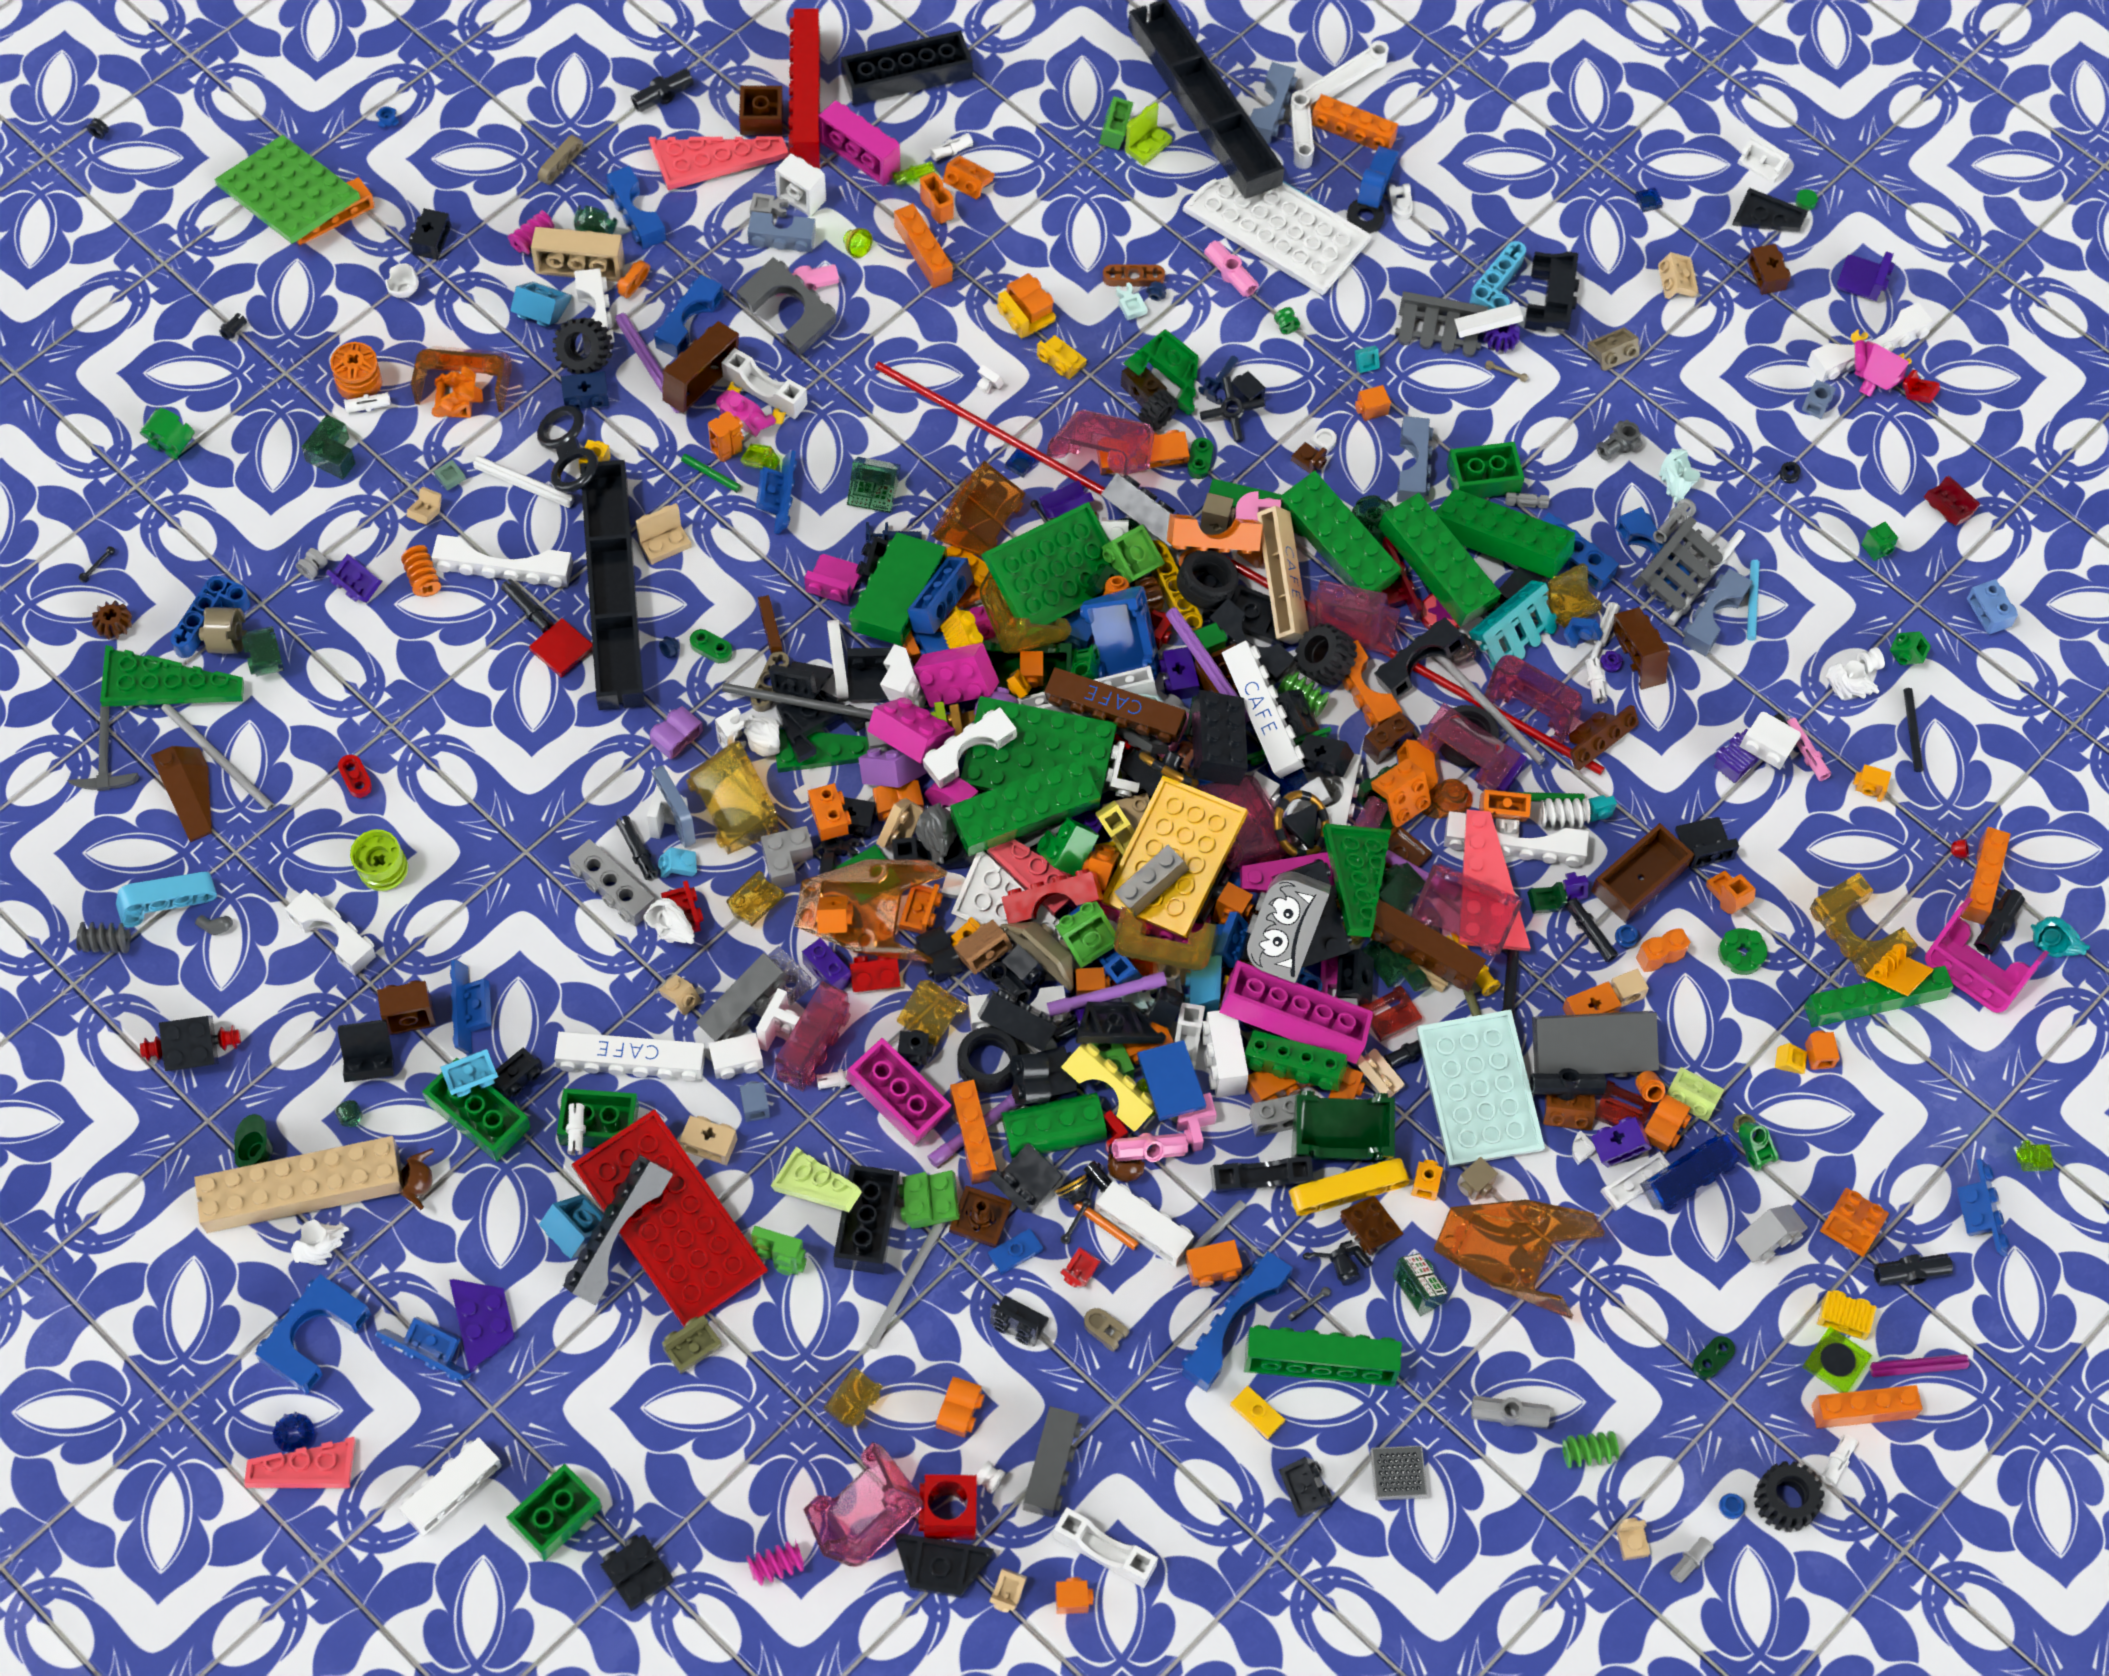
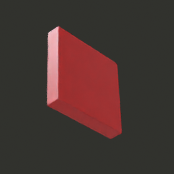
[529,618,593,678]

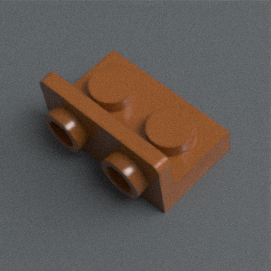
[1543,1095,1596,1130]

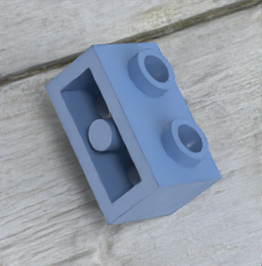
[1967,579,2018,635]

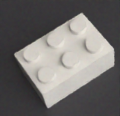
[1201,1010,1248,1098]

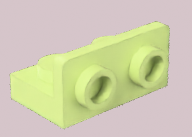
[1666,1067,1724,1121]

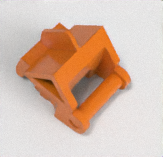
[432,367,483,418]

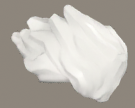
[1825,660,1879,700]
[744,714,782,757]
[644,898,695,944]
[291,1220,349,1265]

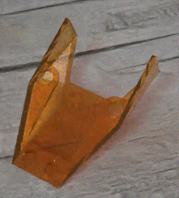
[794,859,947,963]
[1433,1199,1605,1319]

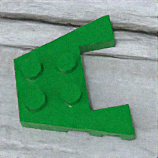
[1123,329,1198,416]

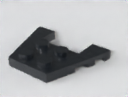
[776,690,870,763]

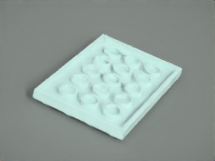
[1416,1010,1545,1168]

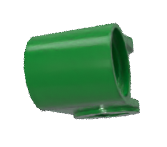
[1071,644,1100,680]
[1738,1122,1779,1171]

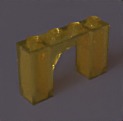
[1810,873,1918,982]

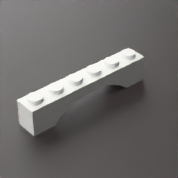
[1807,302,1933,382]
[432,535,573,588]
[1444,811,1589,867]

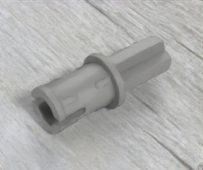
[1670,1537,1713,1583]

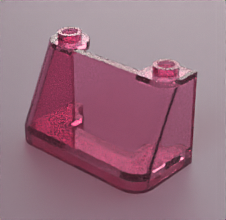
[1046,410,1154,475]
[1484,655,1582,744]
[1196,775,1291,872]
[1411,862,1524,957]
[803,1442,923,1567]

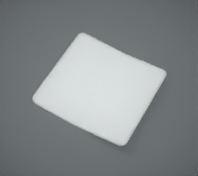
[793,783,812,804]

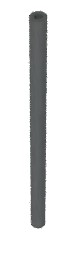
[722,683,873,719]

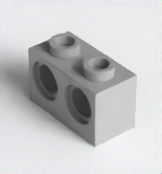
[1249,1094,1299,1137]

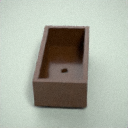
[662,321,739,413]
[1591,823,1694,923]

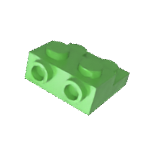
[1102,524,1165,583]
[1055,901,1122,968]
[898,1170,959,1229]
[751,1226,807,1275]

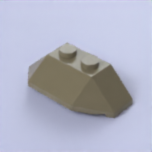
[1000,922,1075,994]

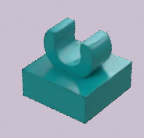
[1355,345,1380,373]

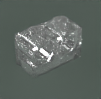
[767,946,812,1005]

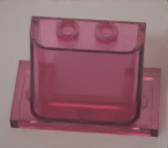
[1306,580,1401,654]
[1417,703,1521,790]

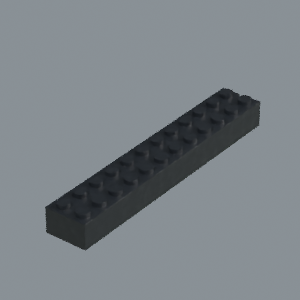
[1128,0,1285,199]
[580,460,645,710]

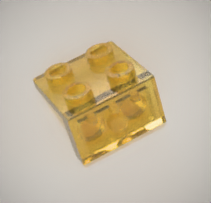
[897,980,968,1047]

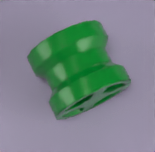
[1274,307,1300,334]

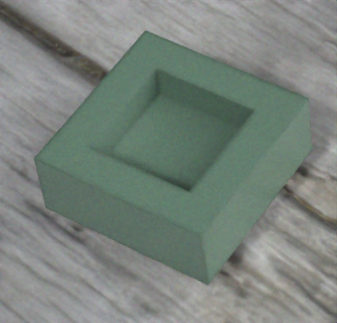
[434,460,466,491]

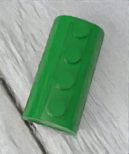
[1000,1092,1107,1160]

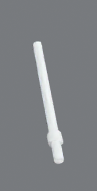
[1667,530,1745,626]

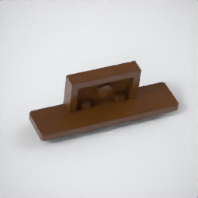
[1568,705,1639,770]

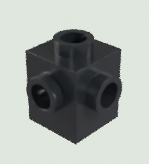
[897,1030,933,1067]

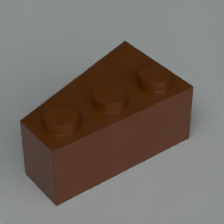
[1613,607,1670,690]

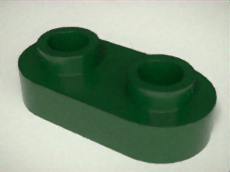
[1692,1336,1735,1380]

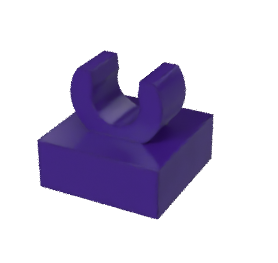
[1563,872,1589,902]

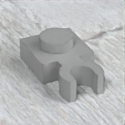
[750,193,789,217]

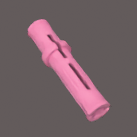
[1787,718,1832,781]

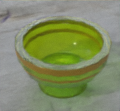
[843,228,873,258]

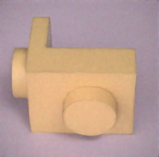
[407,487,442,525]
[659,975,701,1015]
[989,1568,1027,1612]

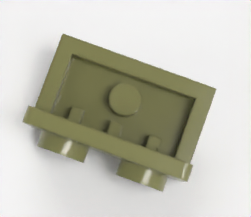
[662,1315,723,1375]

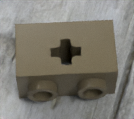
[1200,493,1236,535]

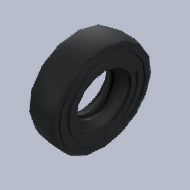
[1346,199,1385,233]

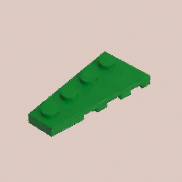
[775,729,869,773]

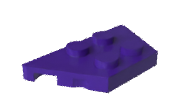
[449,1279,515,1372]

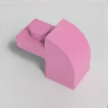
[1234,491,1281,520]
[1176,1092,1217,1152]

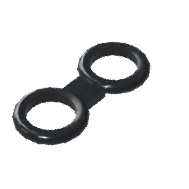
[537,405,598,493]

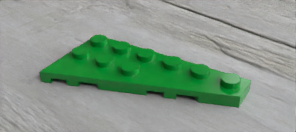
[100,645,244,707]
[1322,823,1391,937]

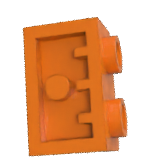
[942,155,995,199]

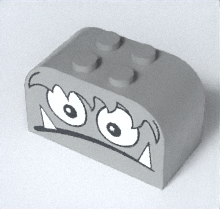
[1247,872,1331,983]

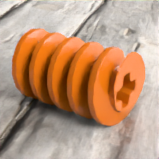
[401,545,441,597]

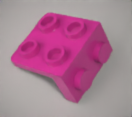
[804,554,859,605]

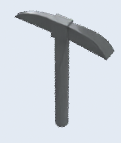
[67,706,139,791]

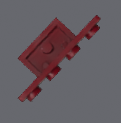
[1379,537,1423,621]

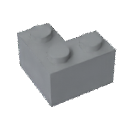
[761,826,813,890]
[1735,1204,1808,1262]

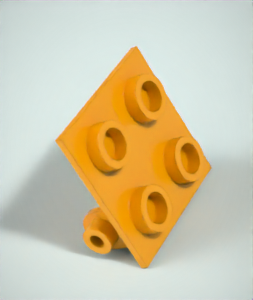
[1866,943,1933,996]

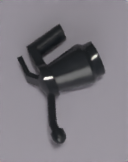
[1303,1240,1373,1286]

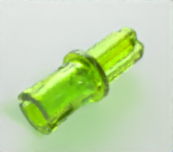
[892,161,935,186]

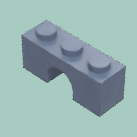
[747,211,816,252]

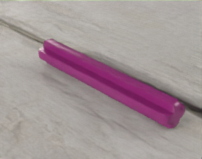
[1870,1354,1969,1377]

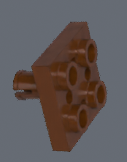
[949,1185,1013,1248]

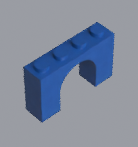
[255,1274,371,1395]

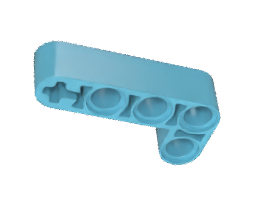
[1470,241,1526,310]
[116,872,217,928]

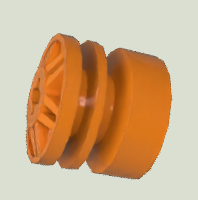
[330,342,382,399]

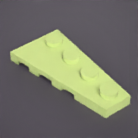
[771,1147,862,1212]

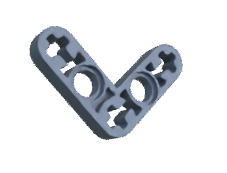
[651,765,696,848]

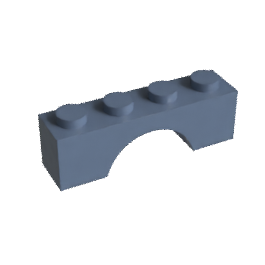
[1250,62,1298,144]
[1396,416,1433,503]
[1682,568,1753,657]

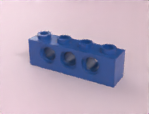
[1542,512,1619,592]
[907,556,974,634]

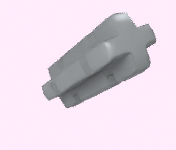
[1505,492,1549,508]

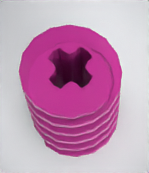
[508,210,555,255]
[746,1539,804,1586]

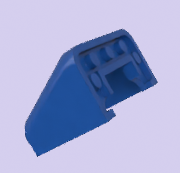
[1080,586,1160,682]

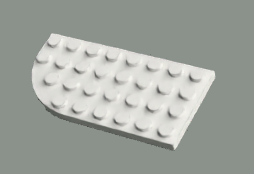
[1183,175,1372,295]

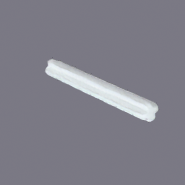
[473,456,574,508]

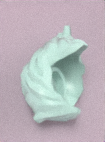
[1659,448,1700,503]

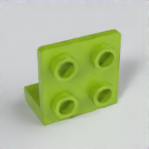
[1125,102,1172,166]

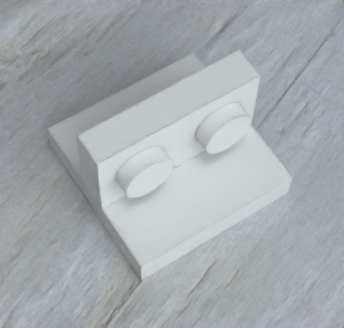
[647,784,688,839]
[756,988,802,1051]

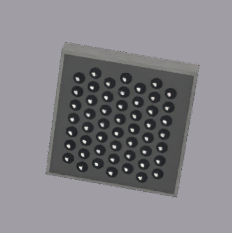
[1370,1446,1427,1501]

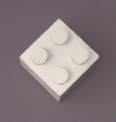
[775,154,826,217]

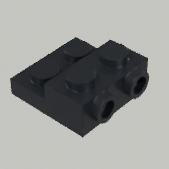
[856,536,888,585]
[600,1534,674,1611]

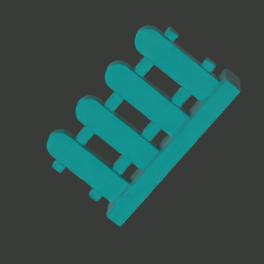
[1468,580,1557,673]

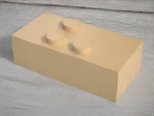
[531,227,625,282]

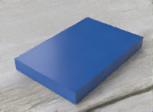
[1137,1040,1206,1121]

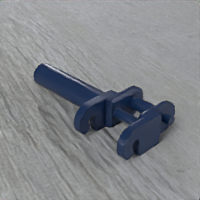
[1198,355,1238,405]
[866,522,922,543]

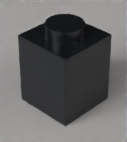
[1232,371,1266,411]
[1148,986,1184,1029]

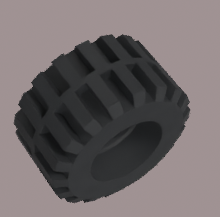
[552,318,614,374]
[1295,623,1357,686]
[1754,1461,1824,1532]

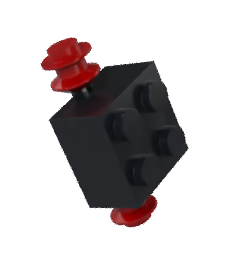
[140,1016,241,1071]

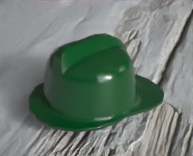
[234,1114,273,1168]

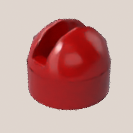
[1951,839,1969,858]

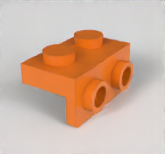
[899,883,943,934]

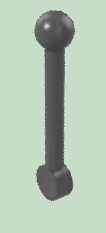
[1287,1287,1331,1321]

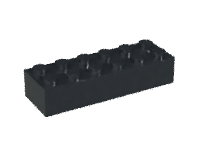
[840,30,973,105]

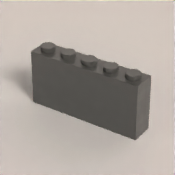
[1532,1011,1659,1077]

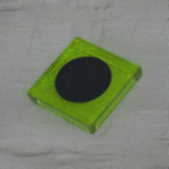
[1802,1326,1872,1393]

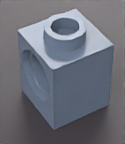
[1801,379,1836,419]
[740,1081,770,1122]

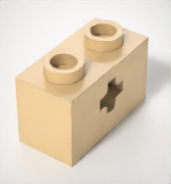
[679,1115,737,1166]

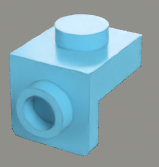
[658,847,697,878]

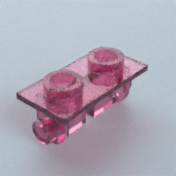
[1354,795,1389,828]

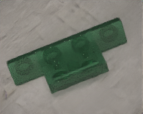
[1362,939,1432,992]

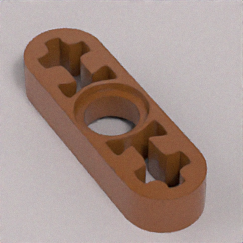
[1102,264,1165,287]

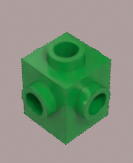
[1889,631,1931,665]

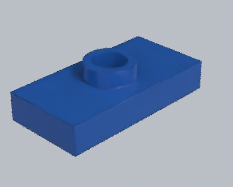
[988,1228,1043,1275]

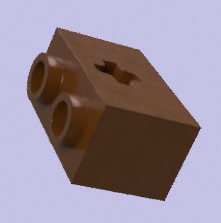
[1747,244,1791,295]
[1362,711,1415,765]

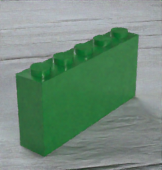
[849,532,948,646]

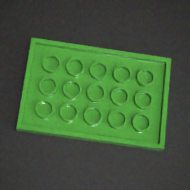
[214,135,360,244]

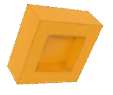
[1006,670,1032,699]

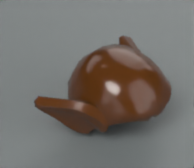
[400,1148,434,1210]

